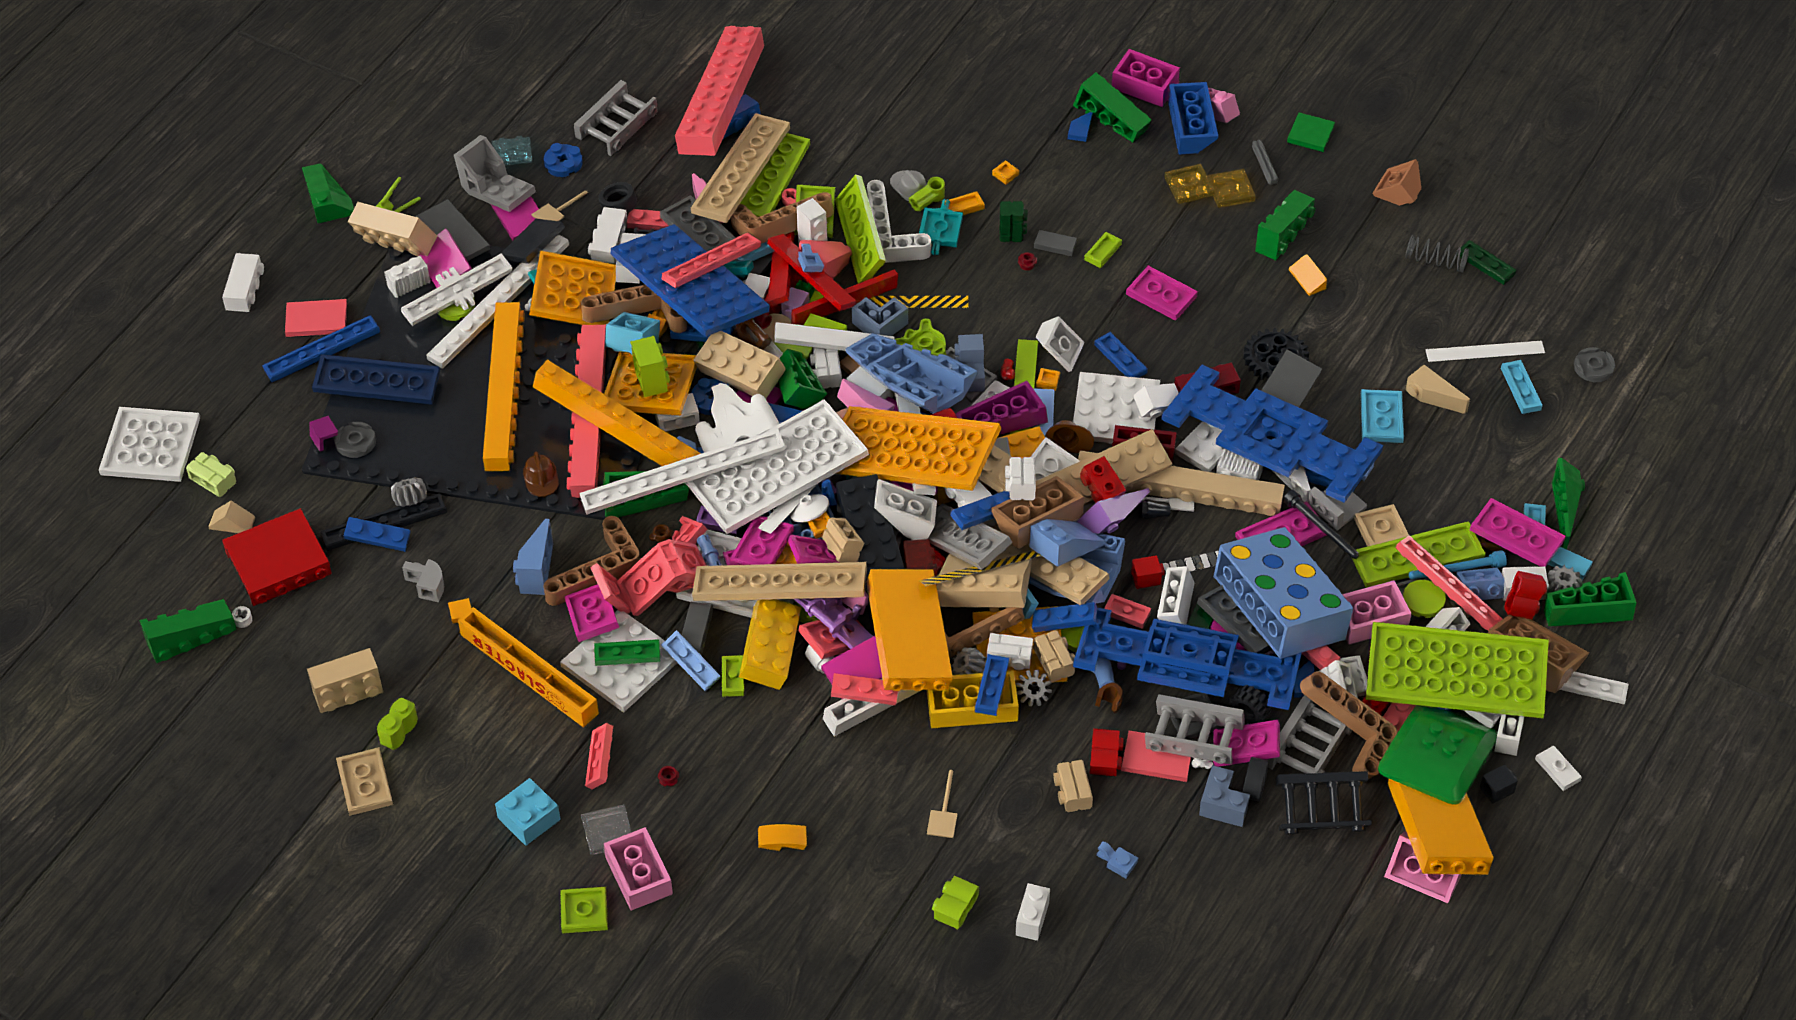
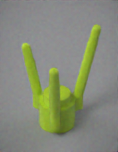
[376,177,421,213]

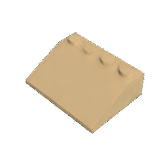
[937,554,1033,608]

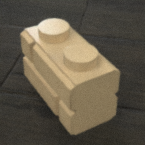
[822,518,864,563]
[1033,630,1075,682]
[1053,760,1093,812]

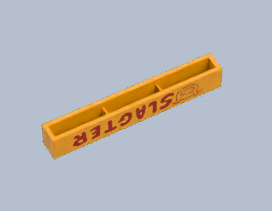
[458,607,599,728]

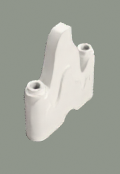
[695,383,780,453]

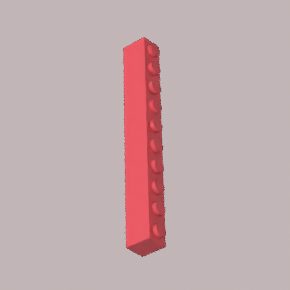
[567,325,607,498]

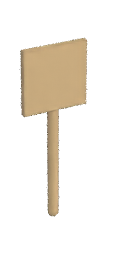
[531,191,588,221]
[927,770,957,838]

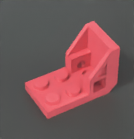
[616,539,707,616]

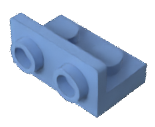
[1456,568,1504,600]

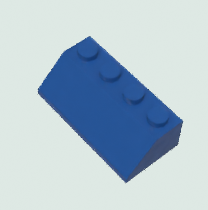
[1168,82,1218,154]

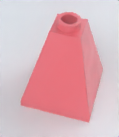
[799,240,852,292]

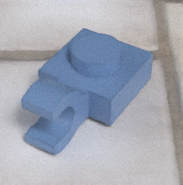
[798,244,824,272]
[1097,841,1138,879]

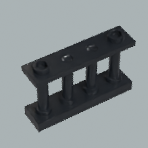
[1276,771,1372,835]

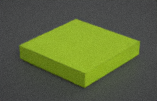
[561,887,608,933]

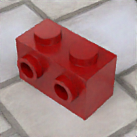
[1080,456,1126,503]

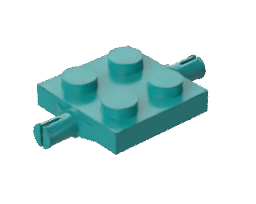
[919,199,963,255]

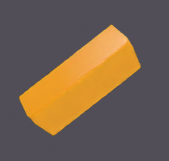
[1289,254,1327,296]

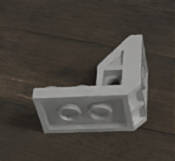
[454,135,536,212]

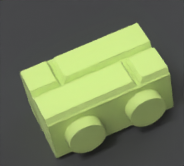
[186,452,236,497]

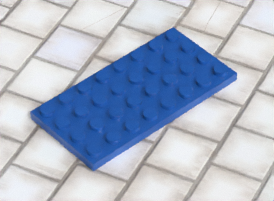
[610,224,770,337]

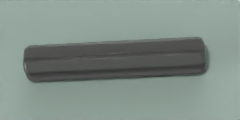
[1252,140,1278,185]

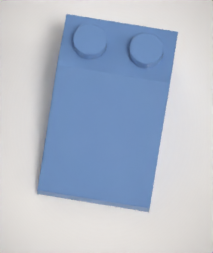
[513,519,553,595]
[1029,519,1105,567]

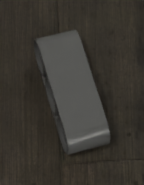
[682,602,713,656]

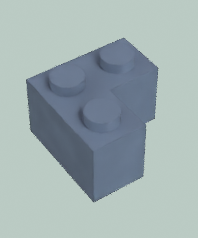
[852,297,908,336]
[954,334,985,392]
[1199,765,1250,827]

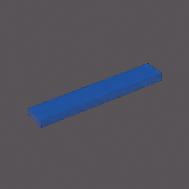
[262,315,380,382]

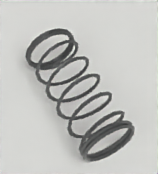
[1405,235,1469,273]

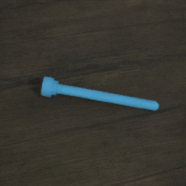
[1408,550,1507,579]

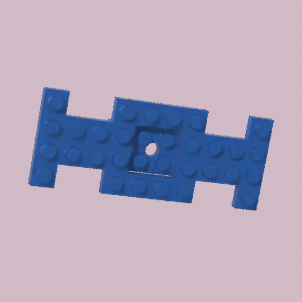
[1161,365,1383,503]
[1073,608,1302,710]

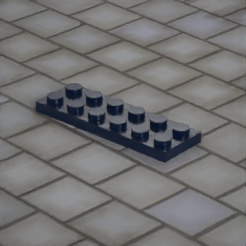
[312,354,440,404]

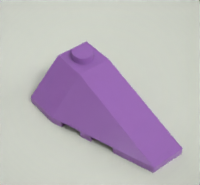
[1076,488,1150,534]

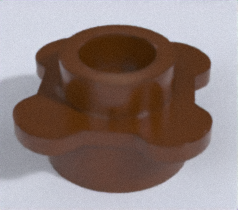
[649,524,674,543]

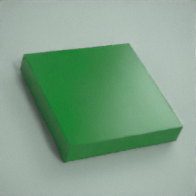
[1287,113,1335,152]

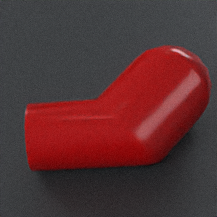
[1000,359,1015,380]

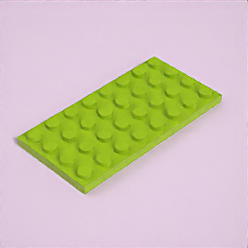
[1366,622,1549,718]

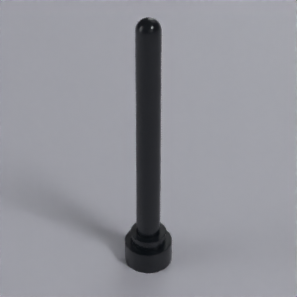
[1283,489,1359,559]

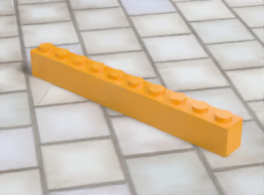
[483,302,525,471]
[533,360,701,466]

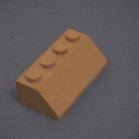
[992,476,1084,549]

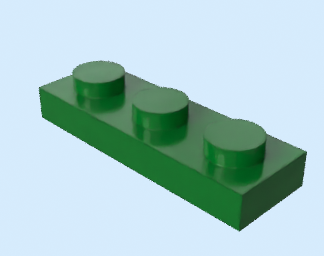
[594,639,660,666]

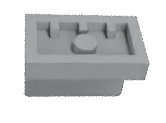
[1308,487,1367,530]

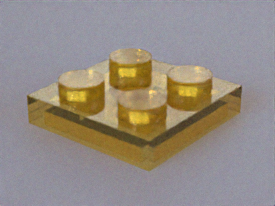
[1164,164,1215,204]
[1207,169,1255,208]

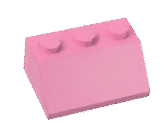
[1384,831,1462,903]

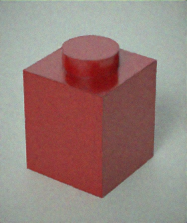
[1131,555,1165,589]

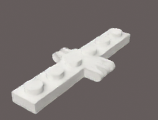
[401,254,512,326]

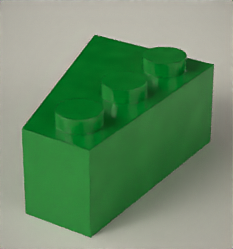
[778,349,827,409]

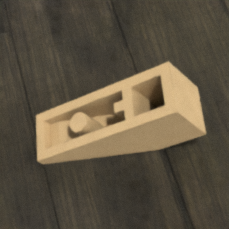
[1406,365,1470,414]

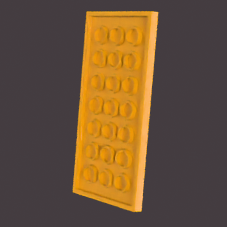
[836,406,1001,491]

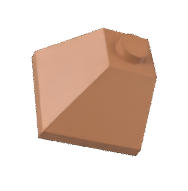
[1372,159,1421,206]

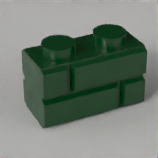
[999,201,1028,242]

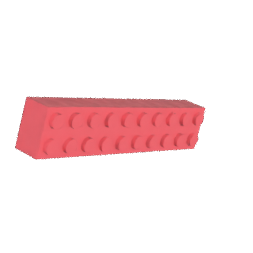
[675,26,764,156]

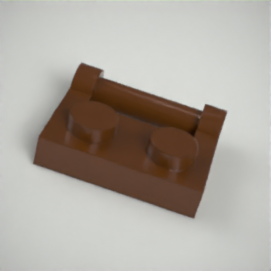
[732,318,772,350]

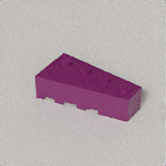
[955,381,1048,435]

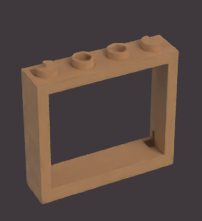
[936,583,1025,658]

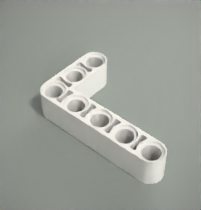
[867,180,931,263]

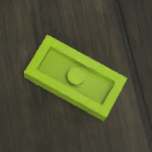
[722,655,744,697]

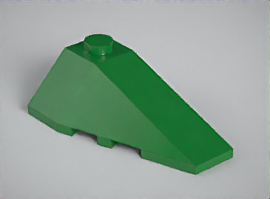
[302,163,354,223]
[1552,458,1585,550]

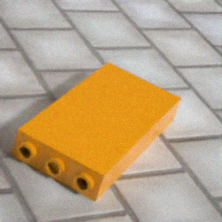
[866,569,953,691]
[1388,779,1494,875]

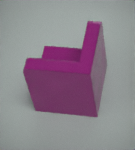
[309,416,338,451]

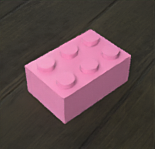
[1342,580,1411,644]
[604,827,673,910]

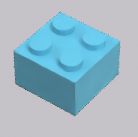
[605,312,660,355]
[495,778,560,845]

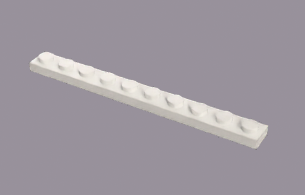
[427,234,569,369]
[579,429,785,515]

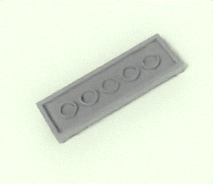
[927,503,1013,570]

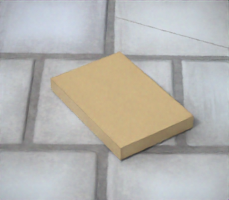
[336,747,393,816]

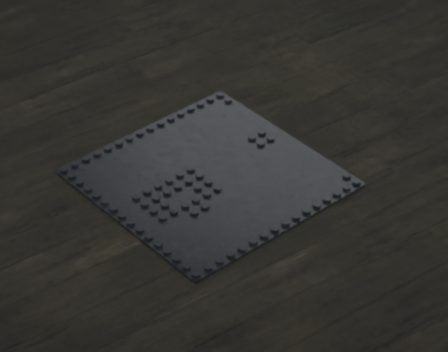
[302,246,678,520]

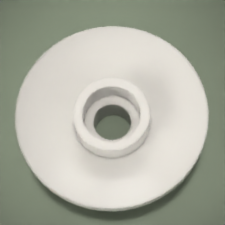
[789,494,829,522]

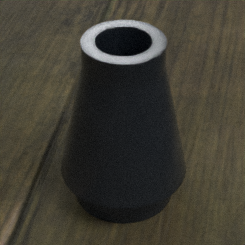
[1139,499,1171,520]

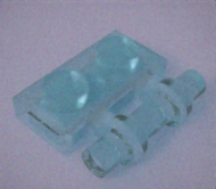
[492,136,532,165]

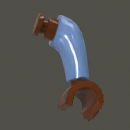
[1092,658,1122,714]

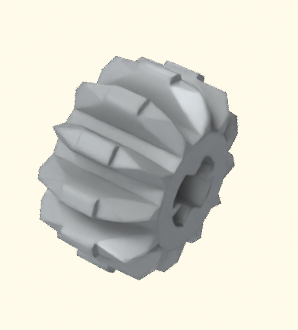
[391,477,427,507]
[1547,564,1582,593]
[951,647,986,675]
[1015,670,1052,706]

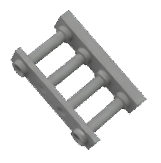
[574,80,658,156]
[1145,694,1245,765]
[1266,695,1352,774]

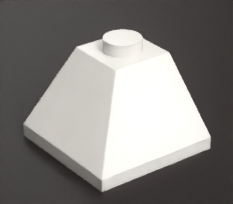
[1036,316,1085,372]

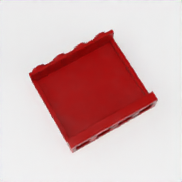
[222,508,332,606]

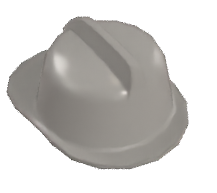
[890,170,927,201]

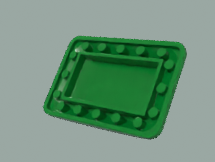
[1378,705,1498,804]

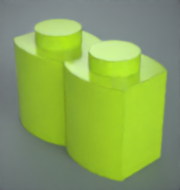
[377,697,418,750]
[932,876,979,929]

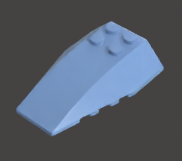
[846,333,977,414]

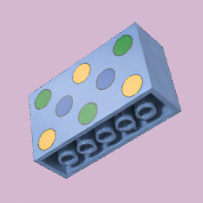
[1213,527,1353,659]

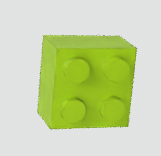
[630,336,670,397]

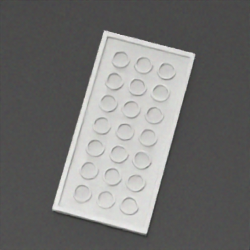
[685,399,869,534]

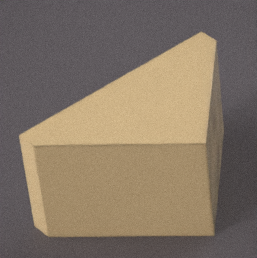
[209,501,255,533]

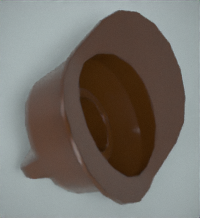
[1045,420,1094,453]
[523,451,559,497]

